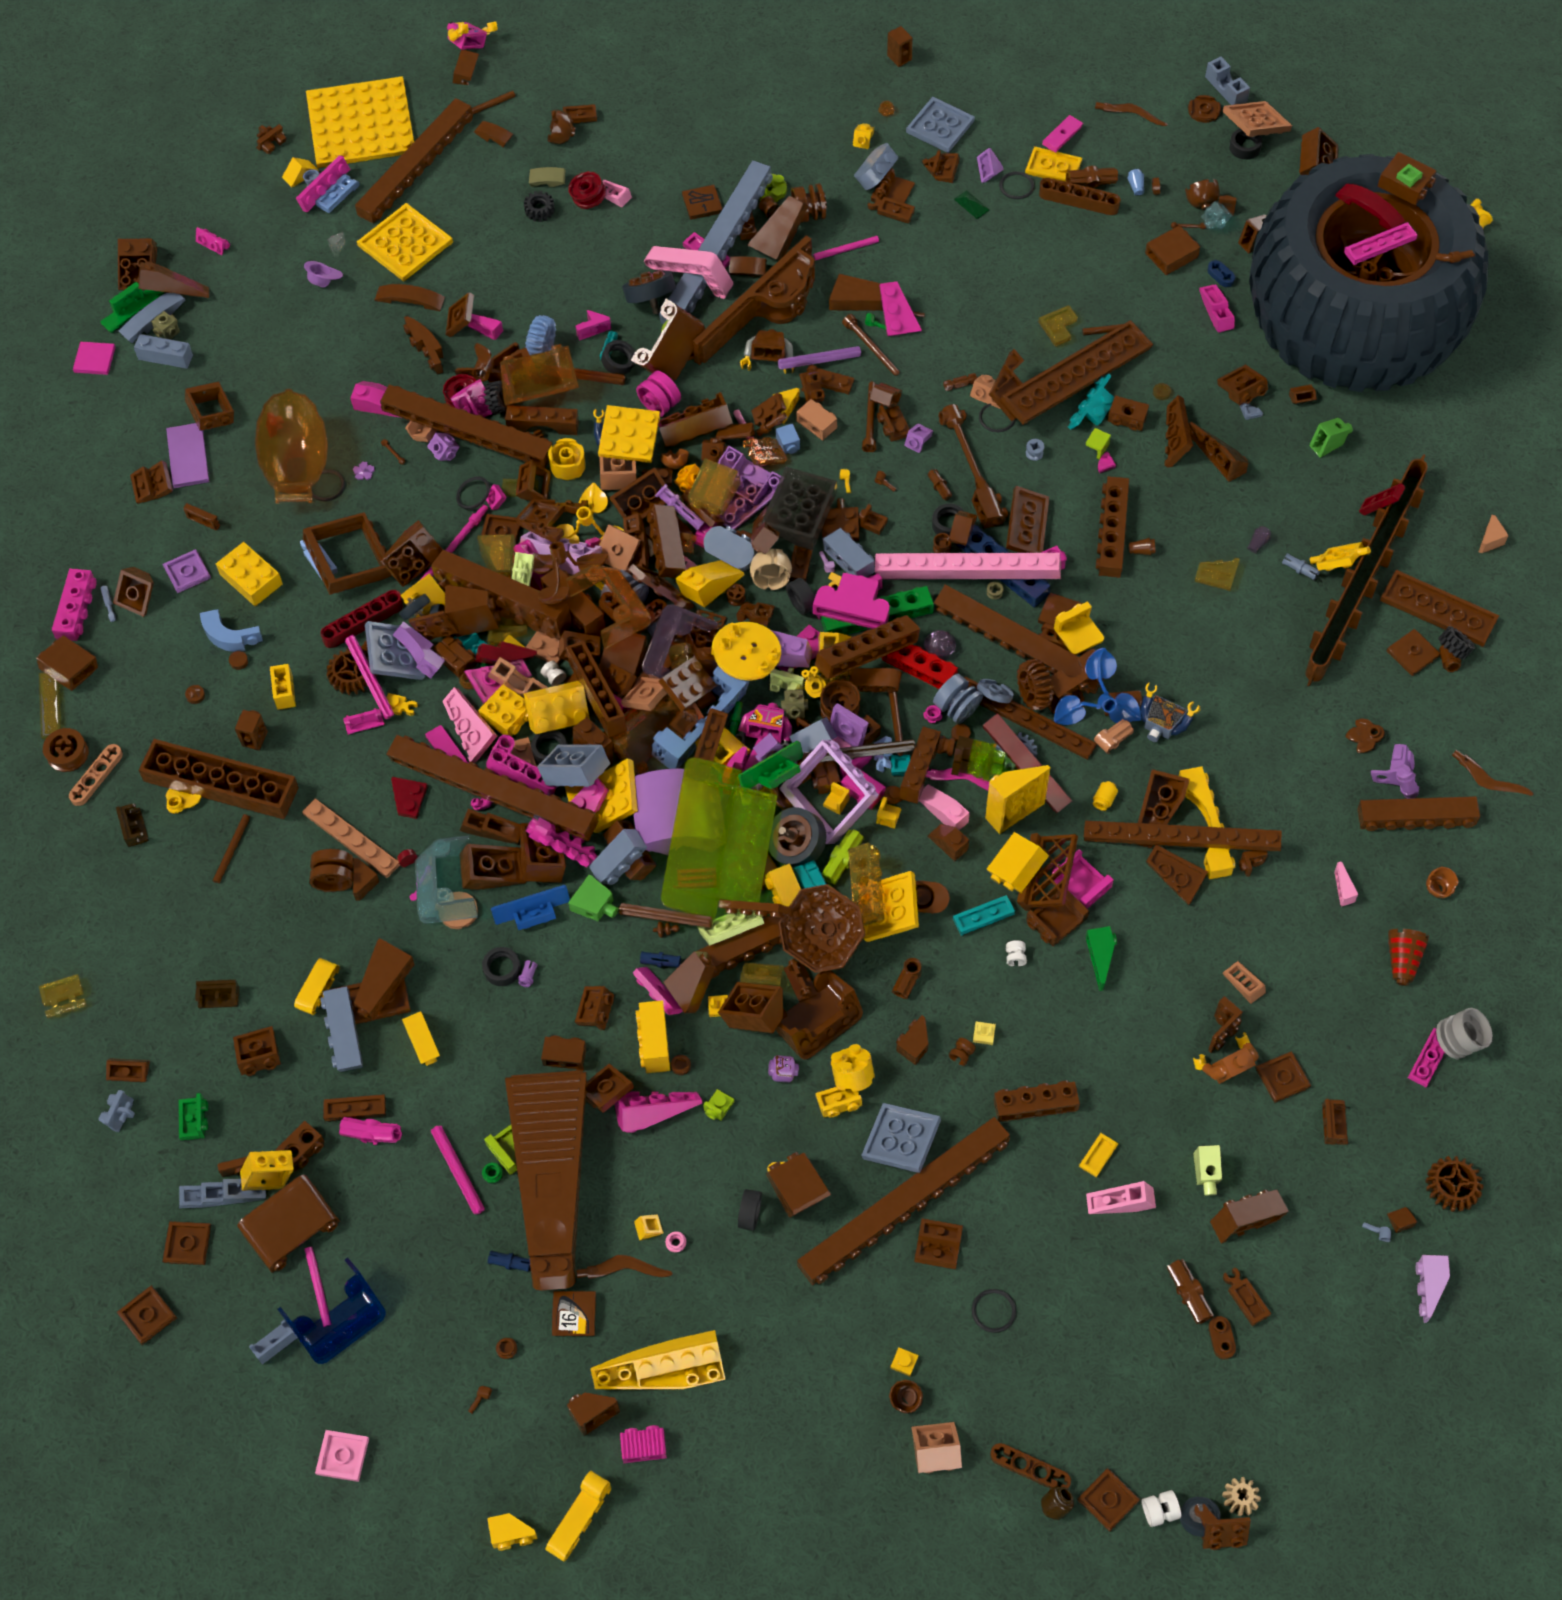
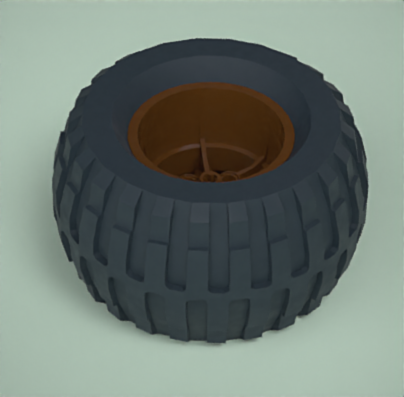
[1249,154,1489,392]

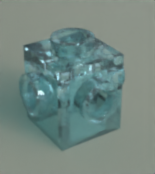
[1201,201,1233,231]

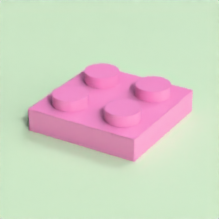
[315,1430,369,1482]

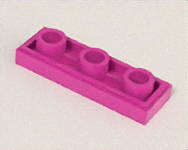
[1042,115,1083,153]
[633,967,683,1015]
[1408,1028,1445,1087]

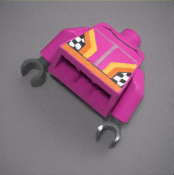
[735,703,792,748]

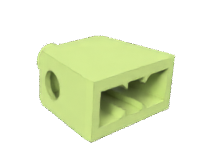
[1193,1145,1222,1196]

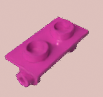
[196,227,230,255]
[343,708,384,734]

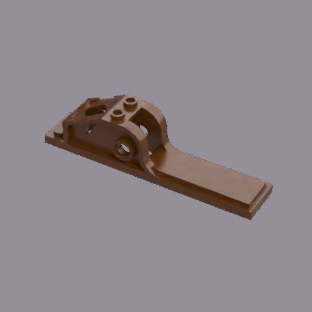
[693,236,815,365]

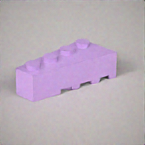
[520,531,602,578]

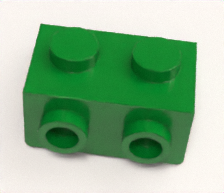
[179,1093,208,1141]

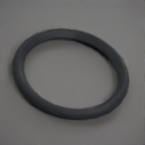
[999,171,1035,200]
[979,404,1016,433]
[308,469,345,501]
[456,476,490,509]
[972,1289,1016,1333]

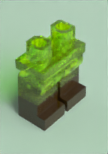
[951,736,1006,781]

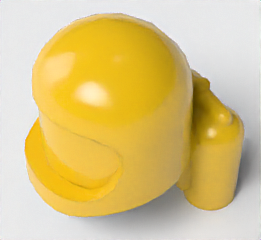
[1471,199,1493,228]
[802,666,826,698]

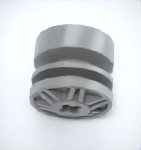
[1436,1008,1493,1059]

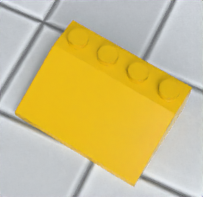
[985,765,1050,834]

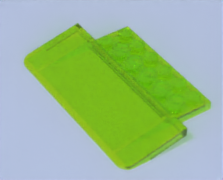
[661,758,778,920]

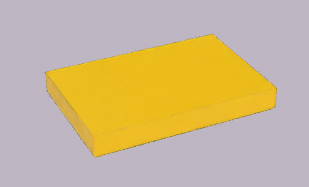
[1025,146,1082,182]

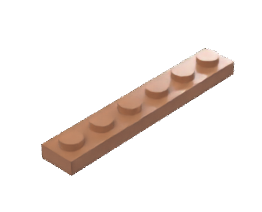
[302,798,400,878]

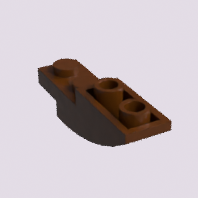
[403,316,443,375]

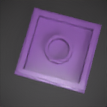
[163,549,211,593]
[830,703,869,746]

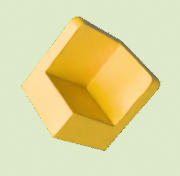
[823,782,850,815]
[876,797,901,829]

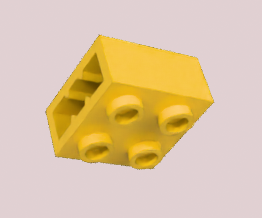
[478,684,529,737]

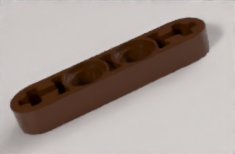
[990,1443,1071,1489]

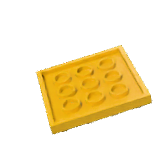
[357,203,453,282]

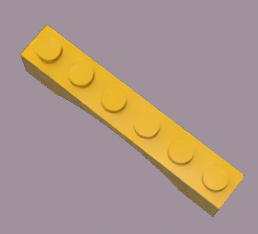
[1179,767,1235,879]

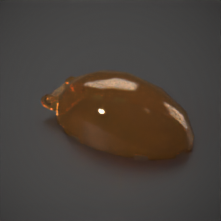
[255,389,328,503]

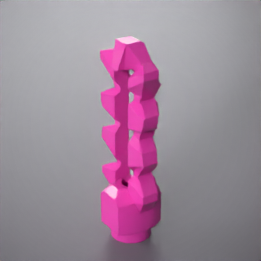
[526,817,598,867]

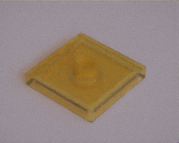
[740,963,784,985]

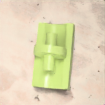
[512,552,535,586]
[770,667,804,692]

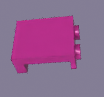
[1052,849,1114,909]

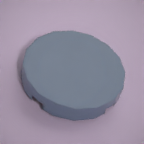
[977,679,1014,703]

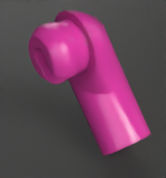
[471,798,493,811]

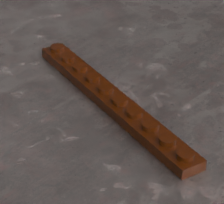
[1084,820,1282,851]

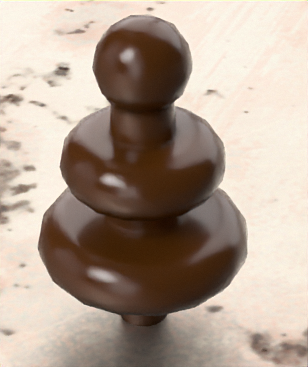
[653,921,680,938]

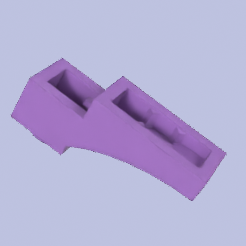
[393,621,445,678]

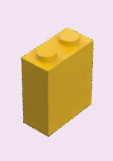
[986,832,1049,893]

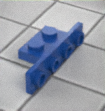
[491,885,570,930]

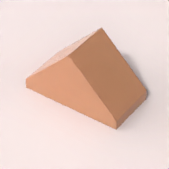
[1479,515,1509,553]

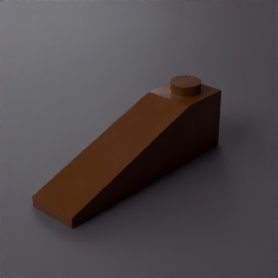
[1137,769,1190,848]

